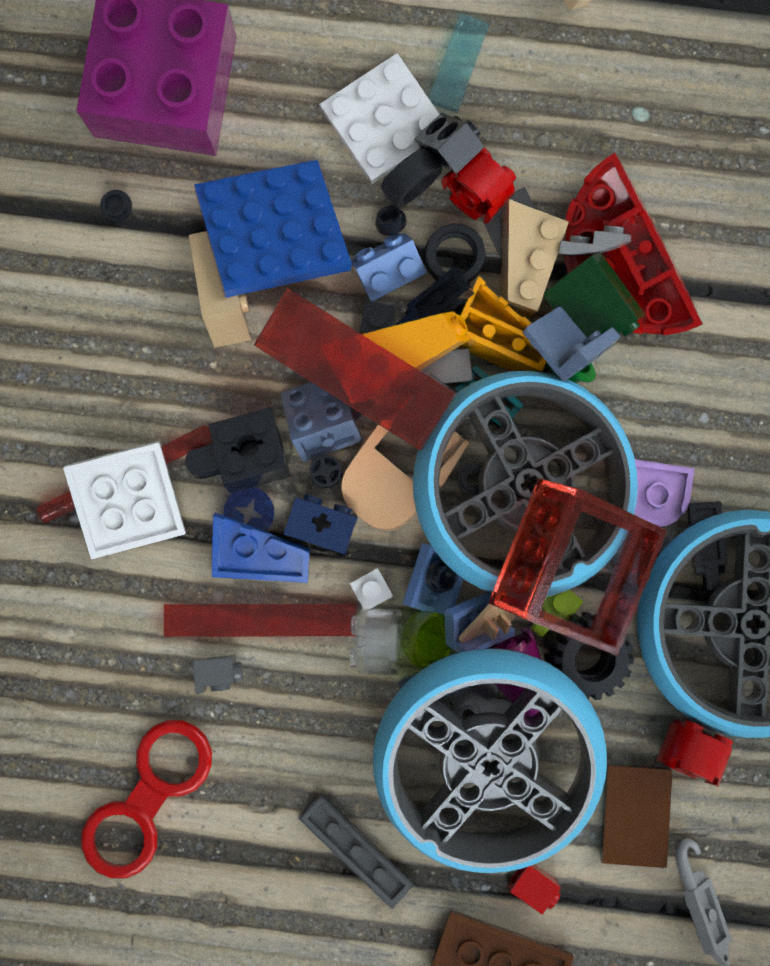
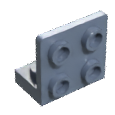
[523,307,621,382]
[281,373,363,462]

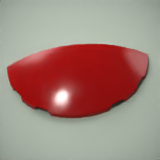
[564,152,703,335]

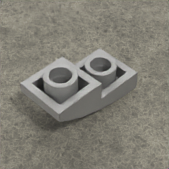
[559,226,631,255]
[405,349,472,389]

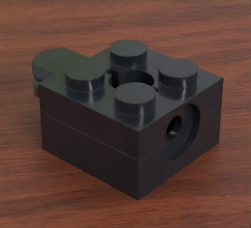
[185,407,291,494]

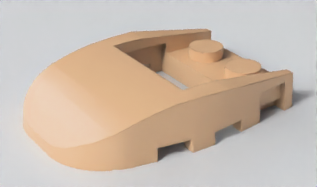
[340,396,469,531]

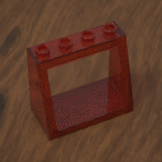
[488,478,667,656]

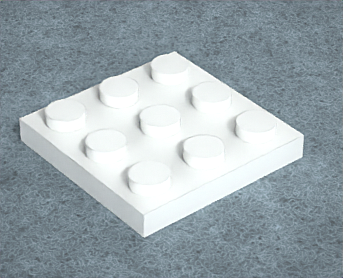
[319,53,439,184]
[63,441,186,559]

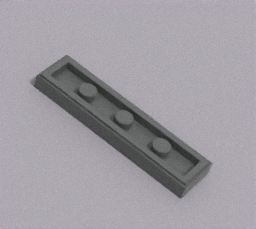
[298,793,414,909]

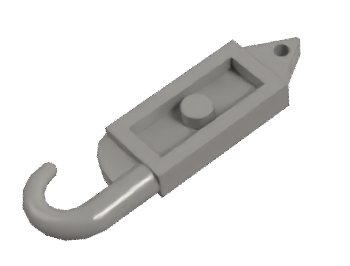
[675,838,732,966]

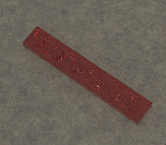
[164,604,356,637]

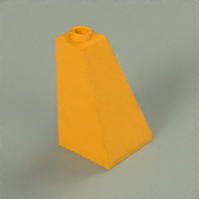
[321,311,470,404]

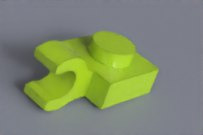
[530,589,584,637]

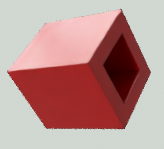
[507,864,561,915]

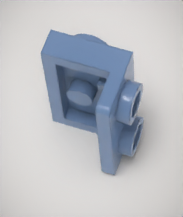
[351,233,427,301]
[402,543,463,618]
[445,592,515,653]

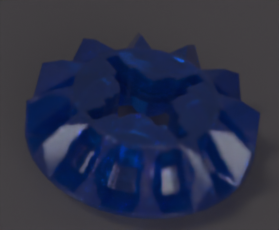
[223,487,275,531]

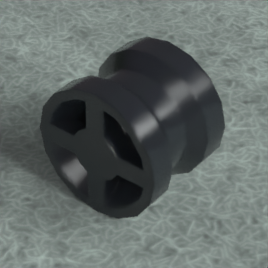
[309,455,342,488]

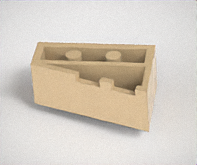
[501,199,569,318]
[189,231,251,348]

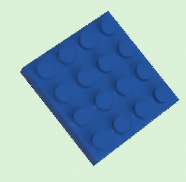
[194,160,352,298]

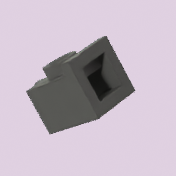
[193,655,243,694]

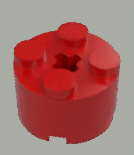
[441,147,516,223]
[656,719,733,787]

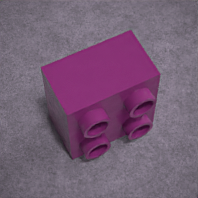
[76,0,237,156]

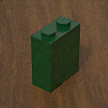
[543,253,646,352]

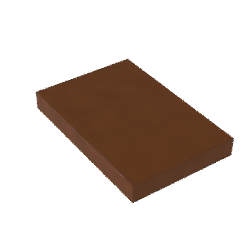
[600,764,673,868]

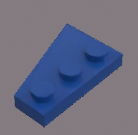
[212,512,310,583]

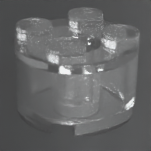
[350,609,403,675]

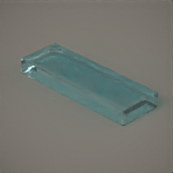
[429,13,490,113]

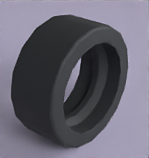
[381,148,442,207]
[425,223,486,283]

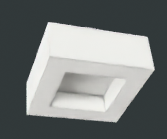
[350,568,393,612]

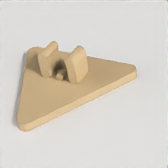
[458,589,515,643]

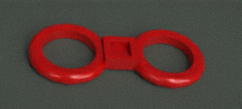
[81,720,212,879]

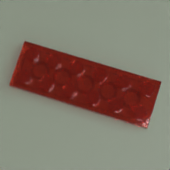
[254,288,457,450]

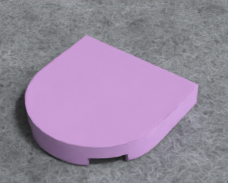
[634,459,695,527]

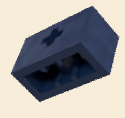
[284,494,358,554]

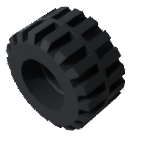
[544,612,634,700]

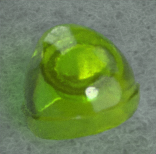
[401,611,451,668]

